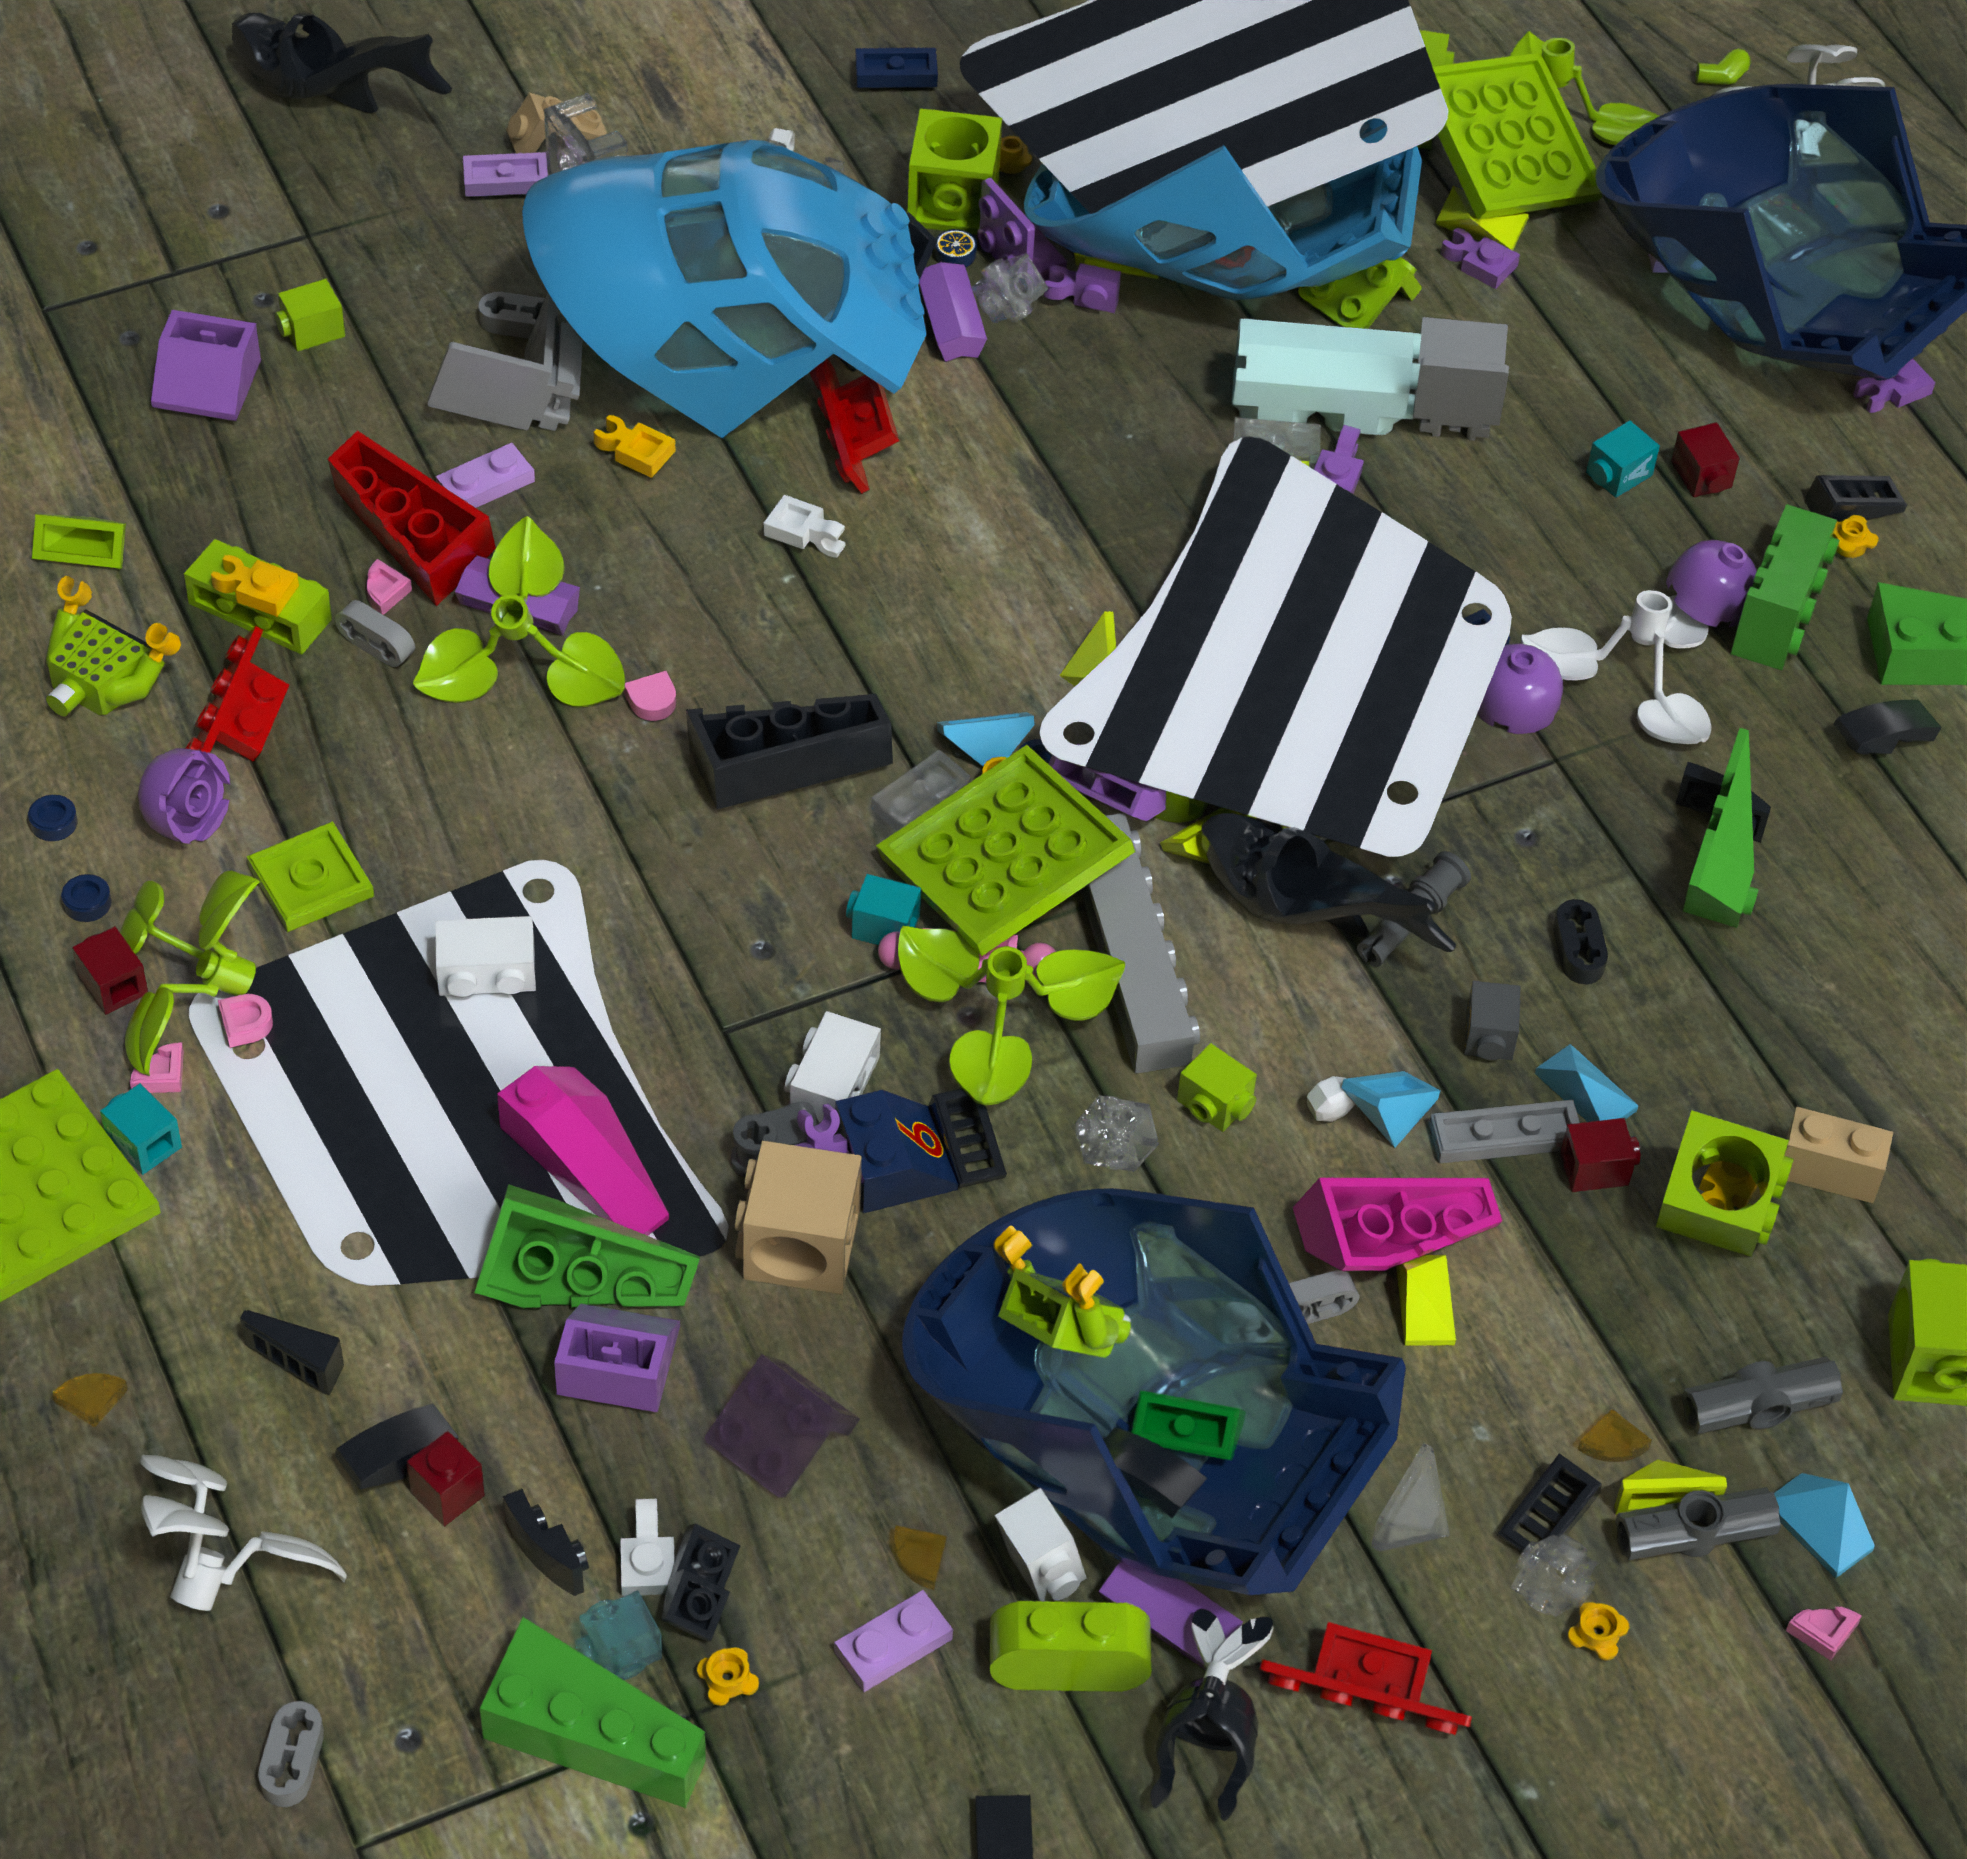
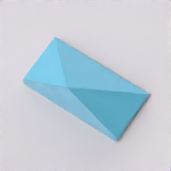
[937,712,1035,766]
[1535,1044,1639,1122]
[1341,1071,1441,1148]
[1774,1473,1875,1578]

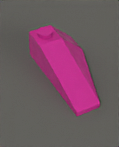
[497,1066,669,1236]
[1293,1178,1502,1271]

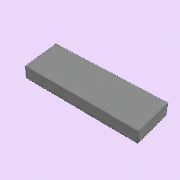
[1429,1100,1580,1164]

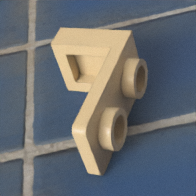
[506,93,609,153]

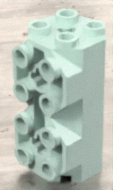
[1232,318,1421,435]

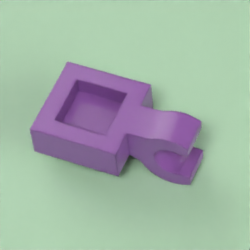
[1044,263,1121,313]
[1314,425,1364,494]

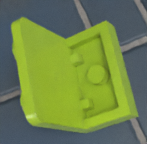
[1299,257,1422,329]

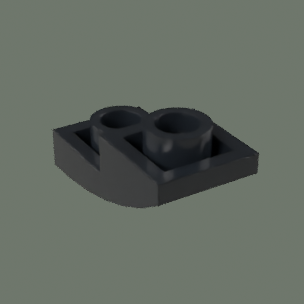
[1834,700,1942,755]
[1676,762,1771,843]
[335,1404,459,1490]
[1103,1428,1207,1519]
[503,1489,589,1596]
[661,1523,741,1642]

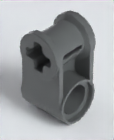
[730,1102,820,1178]

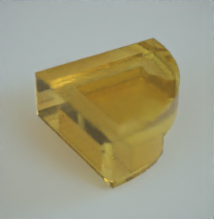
[52,1373,128,1427]
[1578,1409,1652,1462]
[894,1525,947,1591]

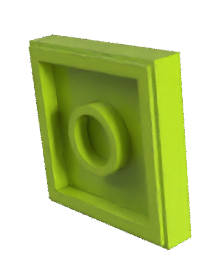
[246,821,374,933]

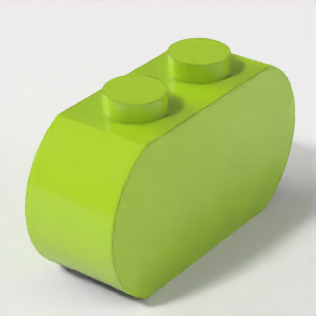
[990,1601,1152,1692]

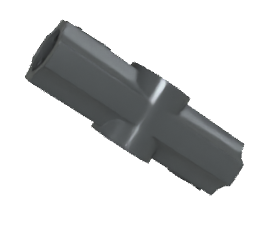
[1682,1356,1843,1434]
[1615,1487,1781,1560]

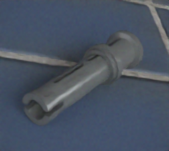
[1357,851,1471,967]

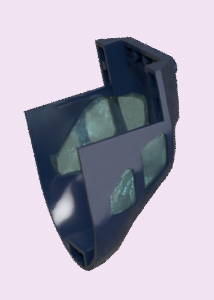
[1596,84,1967,381]
[902,1188,1406,1595]

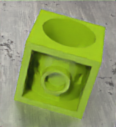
[907,108,1002,235]
[1656,1110,1794,1257]
[1888,1259,1967,1406]

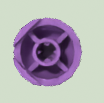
[1666,540,1757,627]
[1477,643,1563,734]
[138,748,230,844]

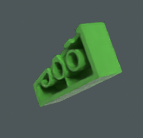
[1731,504,1840,670]
[1867,582,1967,685]
[480,1617,706,1808]

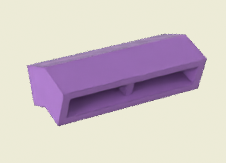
[919,262,987,362]
[455,556,580,636]
[1049,744,1166,821]
[1098,1551,1243,1671]

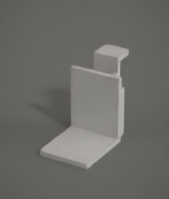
[428,293,584,431]
[1413,317,1509,441]

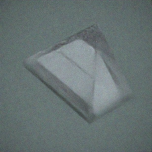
[1371,1443,1450,1552]

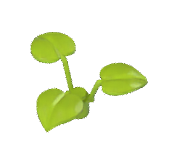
[1510,31,1659,145]
[413,516,625,708]
[120,870,260,1076]
[898,926,1125,1106]

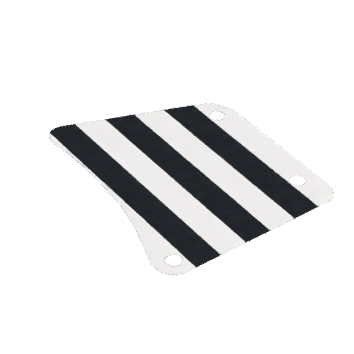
[960,0,1449,249]
[1040,437,1512,857]
[189,860,728,1286]

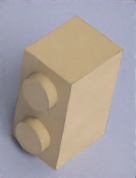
[1784,1106,1893,1203]

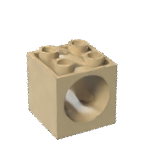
[735,1141,862,1295]

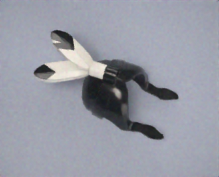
[1150,1609,1273,1821]

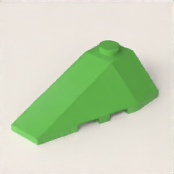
[1683,728,1759,928]
[474,1185,700,1308]

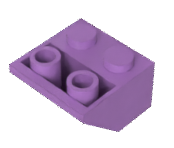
[151,310,261,421]
[554,1303,680,1412]

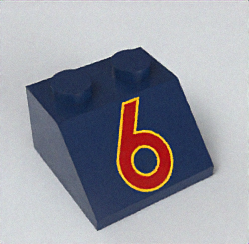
[834,1090,958,1214]

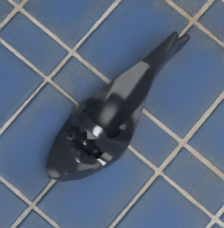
[232,11,452,113]
[1201,813,1456,952]

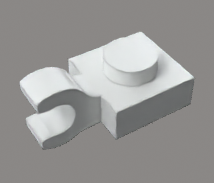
[763,495,846,557]
[621,1499,674,1596]

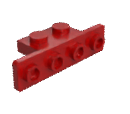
[810,359,899,494]
[185,625,289,761]
[1259,1622,1472,1735]

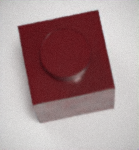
[1671,422,1740,498]
[72,926,148,1015]
[1560,1118,1641,1192]
[407,1431,485,1527]

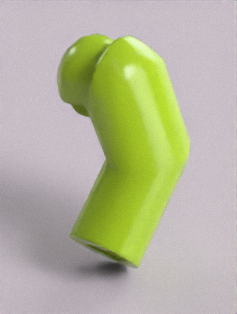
[1696,49,1751,85]

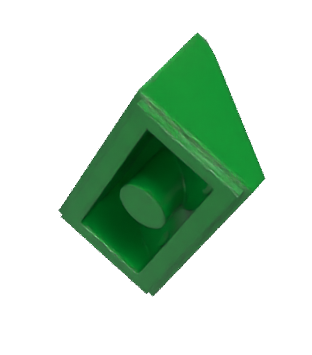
[1132,1390,1246,1461]

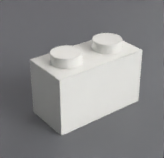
[435,916,536,997]
[784,1011,881,1123]
[995,1488,1087,1601]

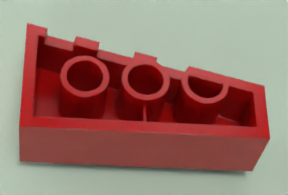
[327,430,496,606]

